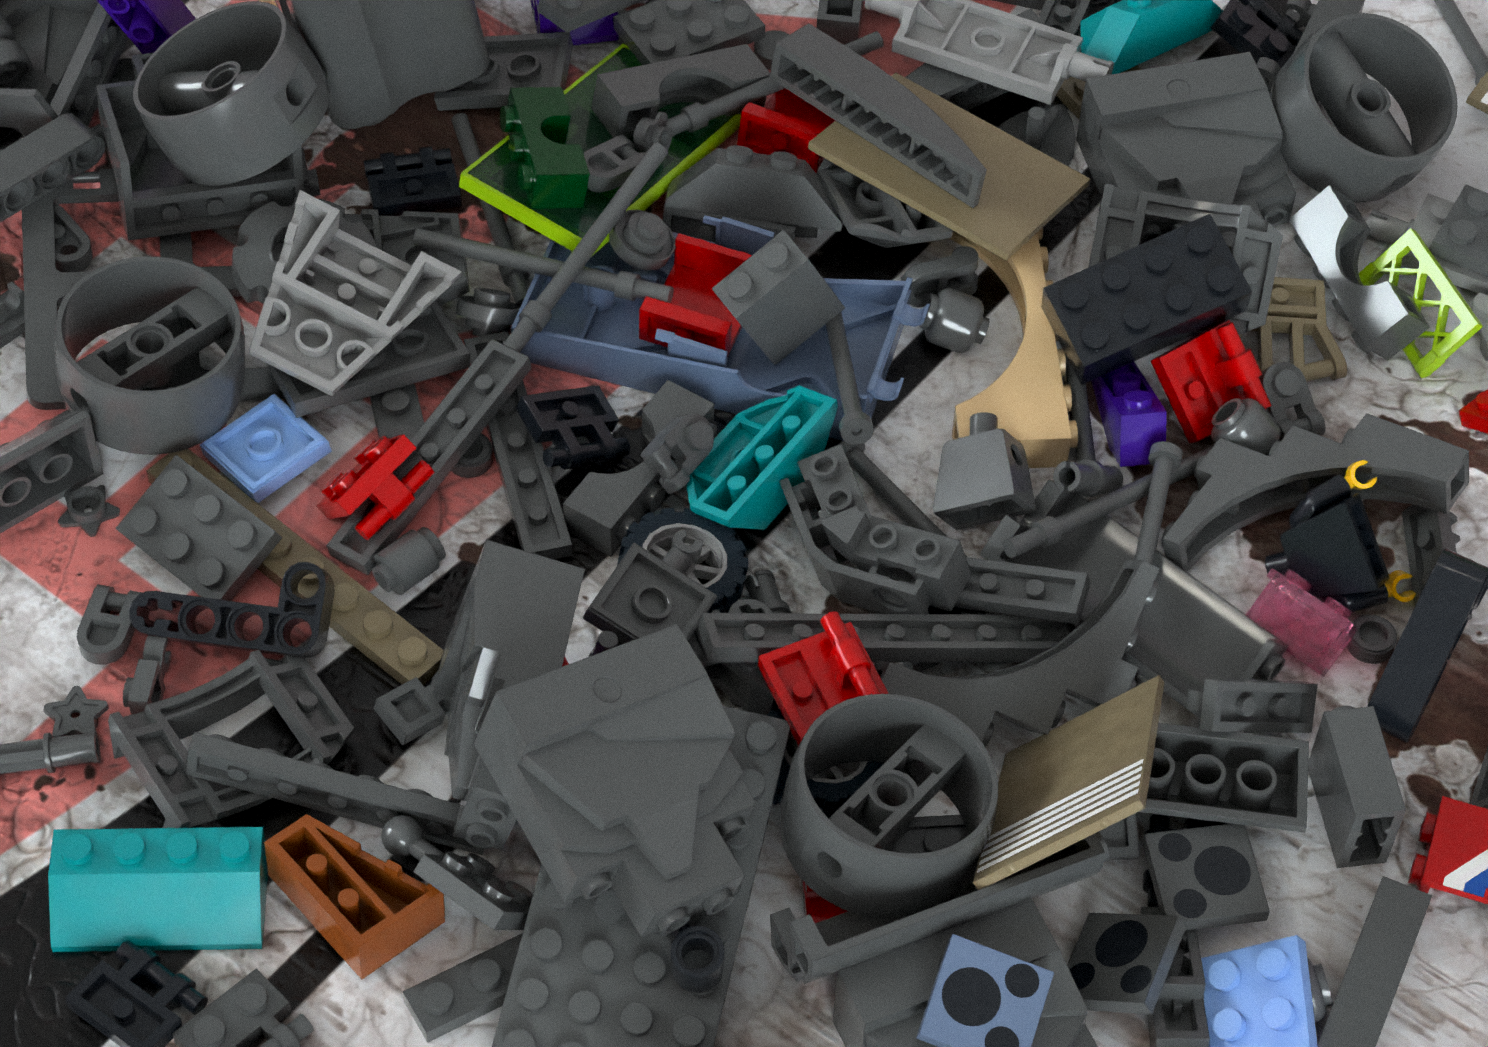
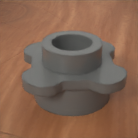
[633,112,672,153]

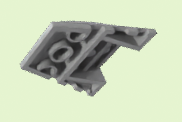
[249,190,462,396]

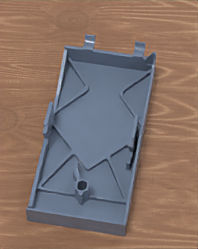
[511,208,930,441]

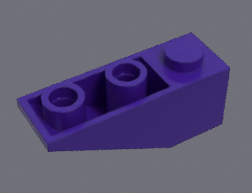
[97,0,196,54]
[1091,362,1167,467]

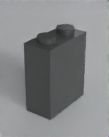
[712,230,845,365]
[1308,706,1406,868]

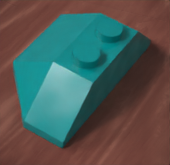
[1080,0,1222,74]
[686,385,838,530]

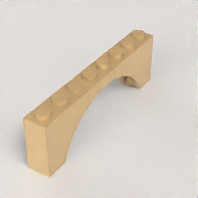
[948,228,1078,468]

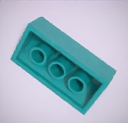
[48,827,268,952]

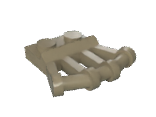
[1239,277,1347,382]

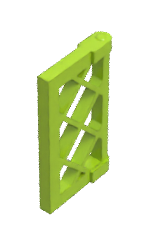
[1359,228,1483,378]

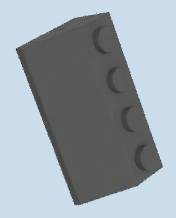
[0,410,103,533]
[1139,723,1309,833]

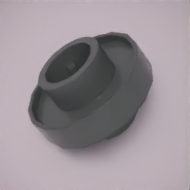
[609,210,676,270]
[456,288,521,336]

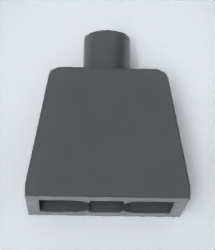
[933,412,1036,530]

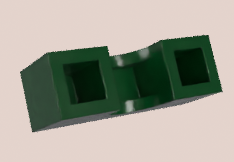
[500,87,590,209]

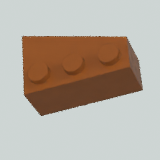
[264,814,445,980]

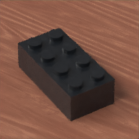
[1041,214,1252,385]

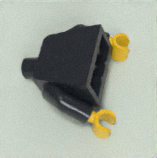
[1265,460,1416,612]

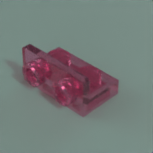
[1246,568,1358,677]

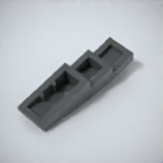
[1318,876,1432,1047]
[1140,907,1210,1047]

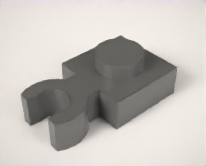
[123,635,172,715]
[374,672,451,745]

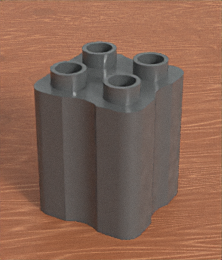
[275,0,490,129]

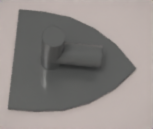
[998,104,1076,166]

